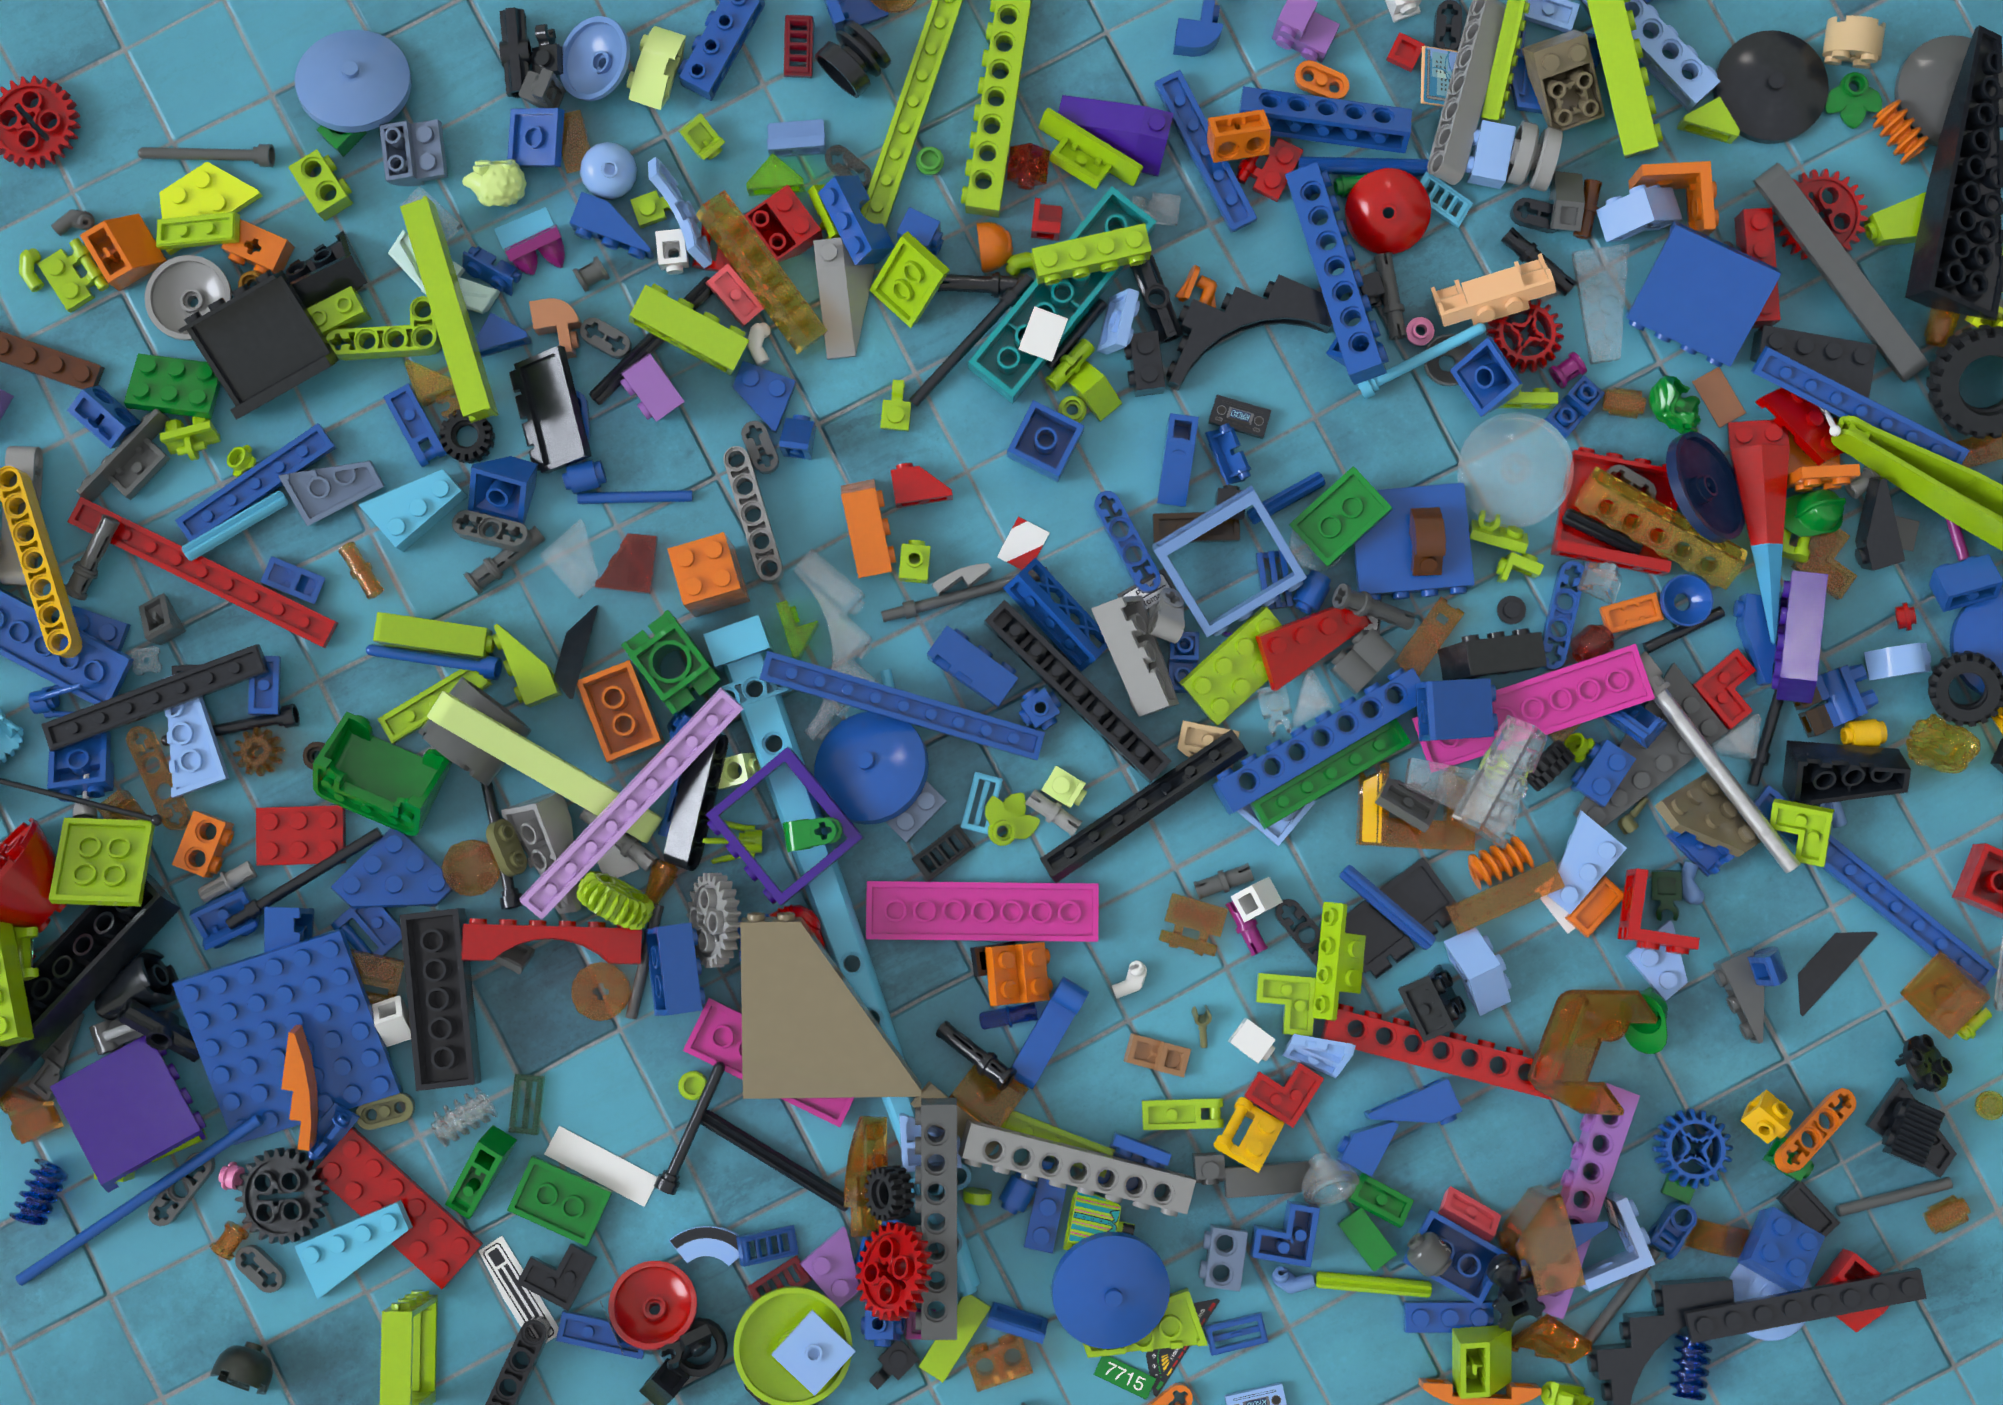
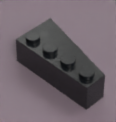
[1750,325,1877,398]

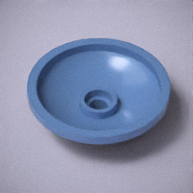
[560,16,630,101]

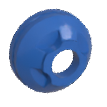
[1660,574,1713,627]

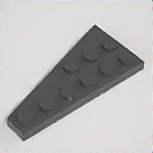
[1573,663,1728,828]

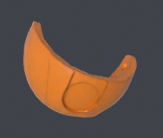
[976,222,1013,273]

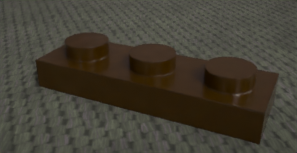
[1152,512,1240,544]

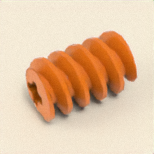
[1871,99,1929,165]
[1468,836,1534,890]

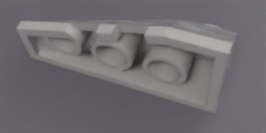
[813,238,875,360]
[501,792,581,914]

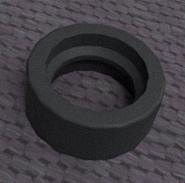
[671,1317,728,1377]

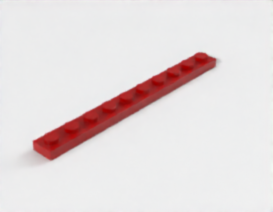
[67,496,338,648]

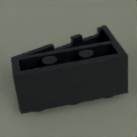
[1438,628,1547,681]

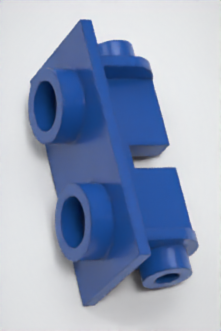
[462,246,522,296]
[1205,423,1251,485]
[307,1101,360,1161]

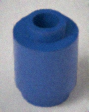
[562,459,607,494]
[1292,570,1331,615]
[999,1172,1037,1215]

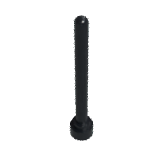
[161,704,300,746]
[480,782,523,910]
[654,1061,725,1195]

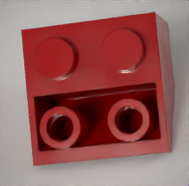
[742,184,823,264]
[1814,1248,1889,1332]

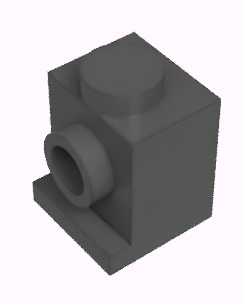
[1192,1152,1226,1185]

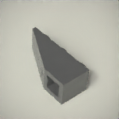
[1713,949,1765,1044]

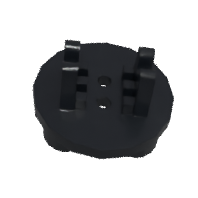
[1894,1034,1953,1092]

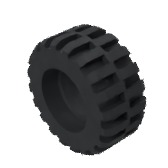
[1926,325,2003,439]

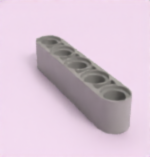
[0,446,43,586]
[723,446,784,584]

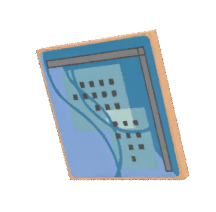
[1421,46,1458,107]

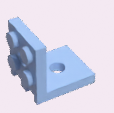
[1576,1192,1655,1292]

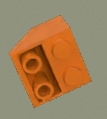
[80,213,167,291]

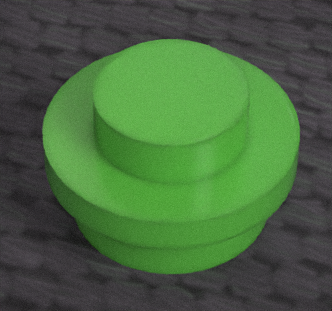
[916,147,944,175]

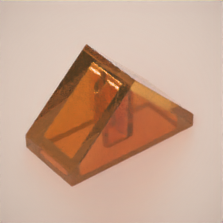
[1685,1218,1749,1258]

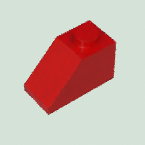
[891,463,953,508]

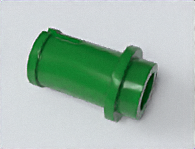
[1333,173,1368,198]

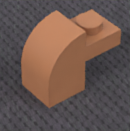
[529,298,582,359]

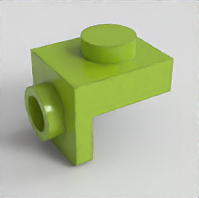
[678,113,725,160]
[1495,552,1544,583]

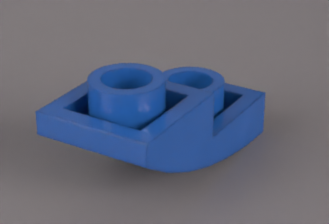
[1543,375,1605,440]
[1168,631,1199,693]

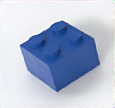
[1007,400,1084,482]
[1737,1207,1825,1291]

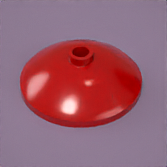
[1345,168,1431,255]
[608,1261,697,1350]

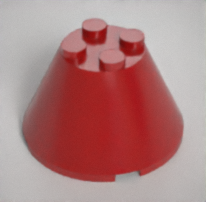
[0,818,67,933]

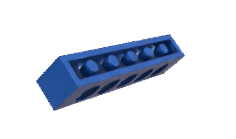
[1239,86,1412,153]

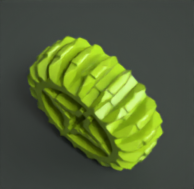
[576,871,655,930]

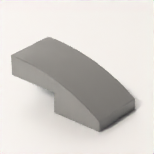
[932,563,992,596]

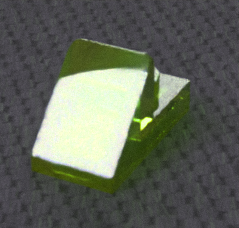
[776,600,819,660]

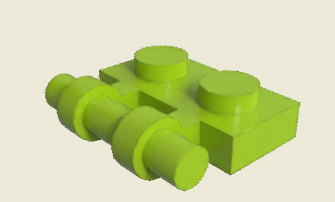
[37,238,109,313]

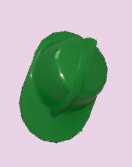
[1784,489,1846,537]
[1621,987,1668,1054]

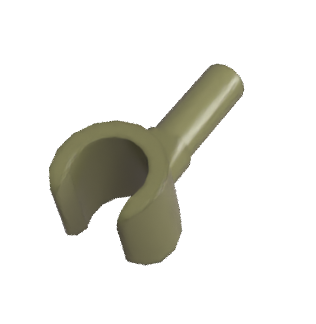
[1618,797,1649,835]
[1191,1005,1212,1048]

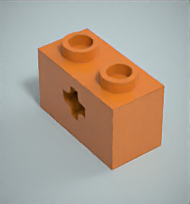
[221,219,295,274]

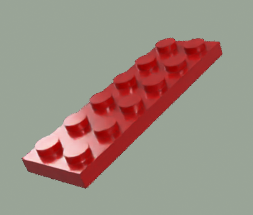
[315,1127,483,1289]

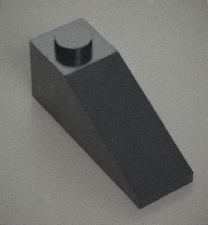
[1855,476,1905,571]

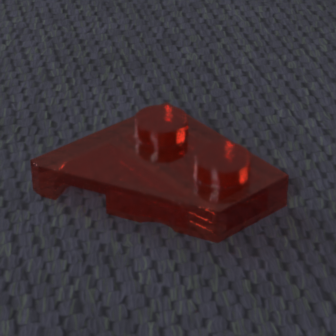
[595,533,658,594]

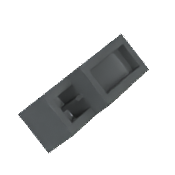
[1224,1161,1312,1198]

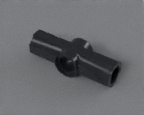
[499,7,532,98]
[1130,255,1183,344]
[117,997,200,1062]

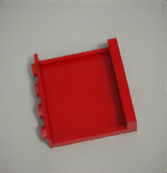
[1550,447,1678,576]

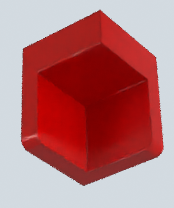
[1031,198,1063,241]

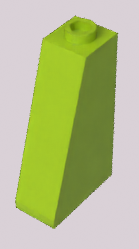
[1864,192,1926,247]
[373,612,495,658]

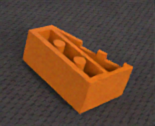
[841,479,896,578]

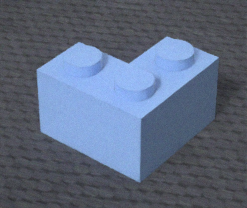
[1596,184,1683,242]
[1444,927,1512,1016]

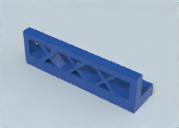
[1003,557,1108,672]

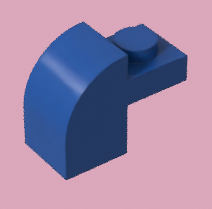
[1173,0,1223,57]

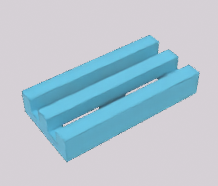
[961,772,1003,835]

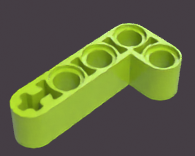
[326,296,442,361]

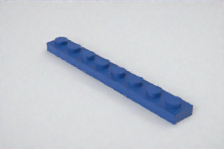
[1751,346,1970,464]

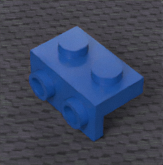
[1570,739,1636,807]
[189,886,260,950]

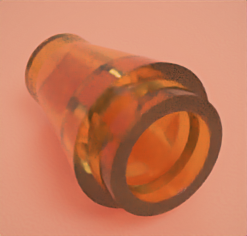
[645,859,679,905]

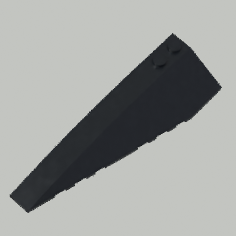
[1905,25,2003,321]

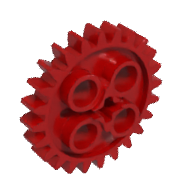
[0,76,81,169]
[1773,169,1868,260]
[855,1222,933,1321]

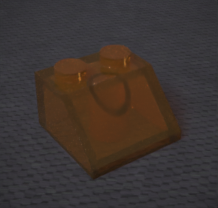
[1900,950,1991,1039]

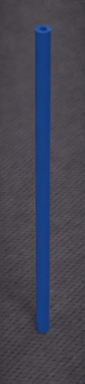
[16,1114,263,1286]

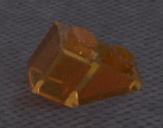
[0,1087,64,1144]

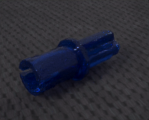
[979,1002,1038,1030]

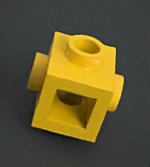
[1741,1089,1794,1144]

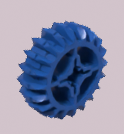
[1652,1108,1734,1189]

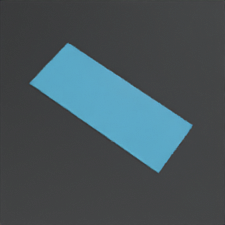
[494,207,554,249]

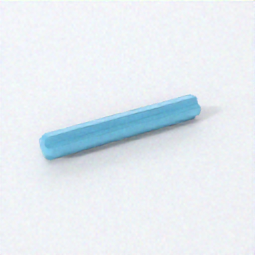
[182,491,288,561]

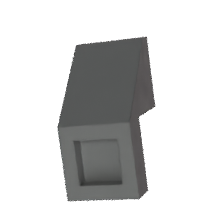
[1549,171,1585,232]

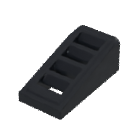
[912,824,975,882]

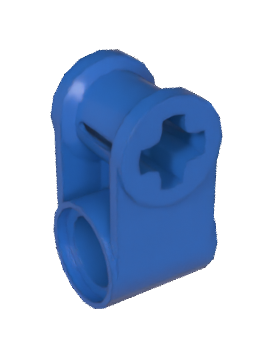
[1647,1201,1697,1260]

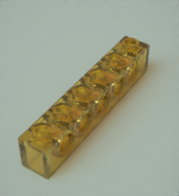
[696,190,828,354]
[1574,466,1748,590]

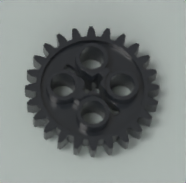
[235,1147,329,1245]

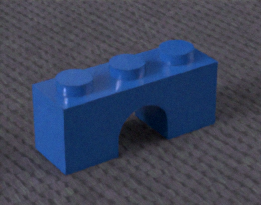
[818,175,895,265]

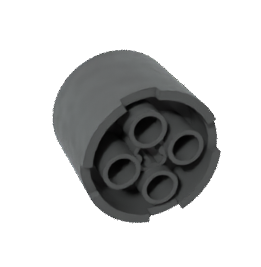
[418,677,532,786]

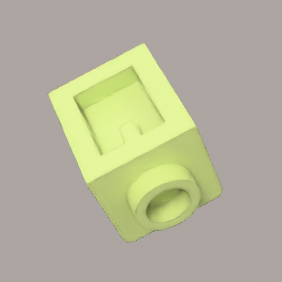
[1041,766,1087,809]

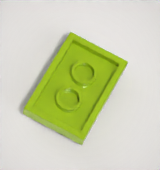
[869,231,950,328]

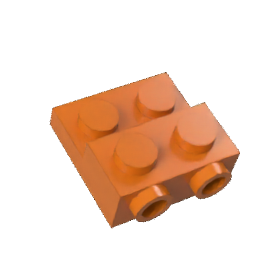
[985,942,1053,1006]

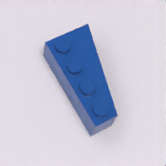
[264,907,314,952]

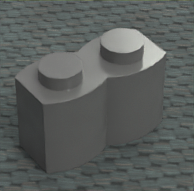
[1330,628,1397,694]

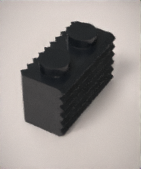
[1882,1097,1945,1168]

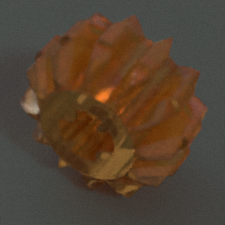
[233,727,285,777]

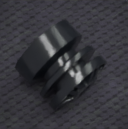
[815,20,891,98]

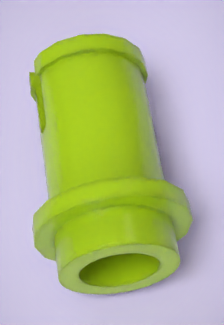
[1954,1003,1992,1041]

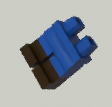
[1792,664,1879,738]

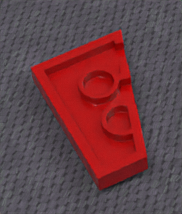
[1755,387,1844,466]

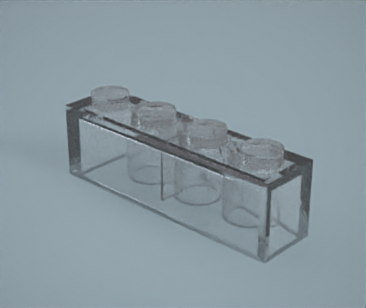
[1452,715,1548,849]

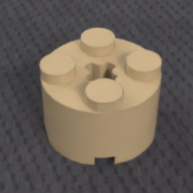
[1822,15,1886,69]

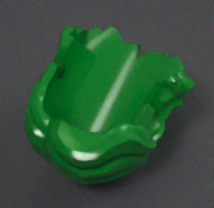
[1648,375,1701,434]

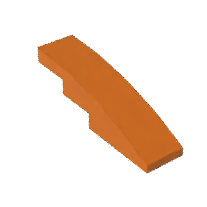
[281,1025,318,1151]

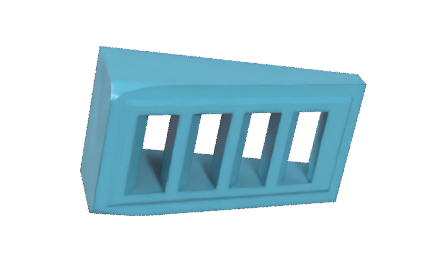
[1420,171,1473,228]

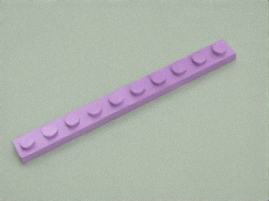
[520,687,743,920]

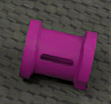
[1548,352,1587,389]

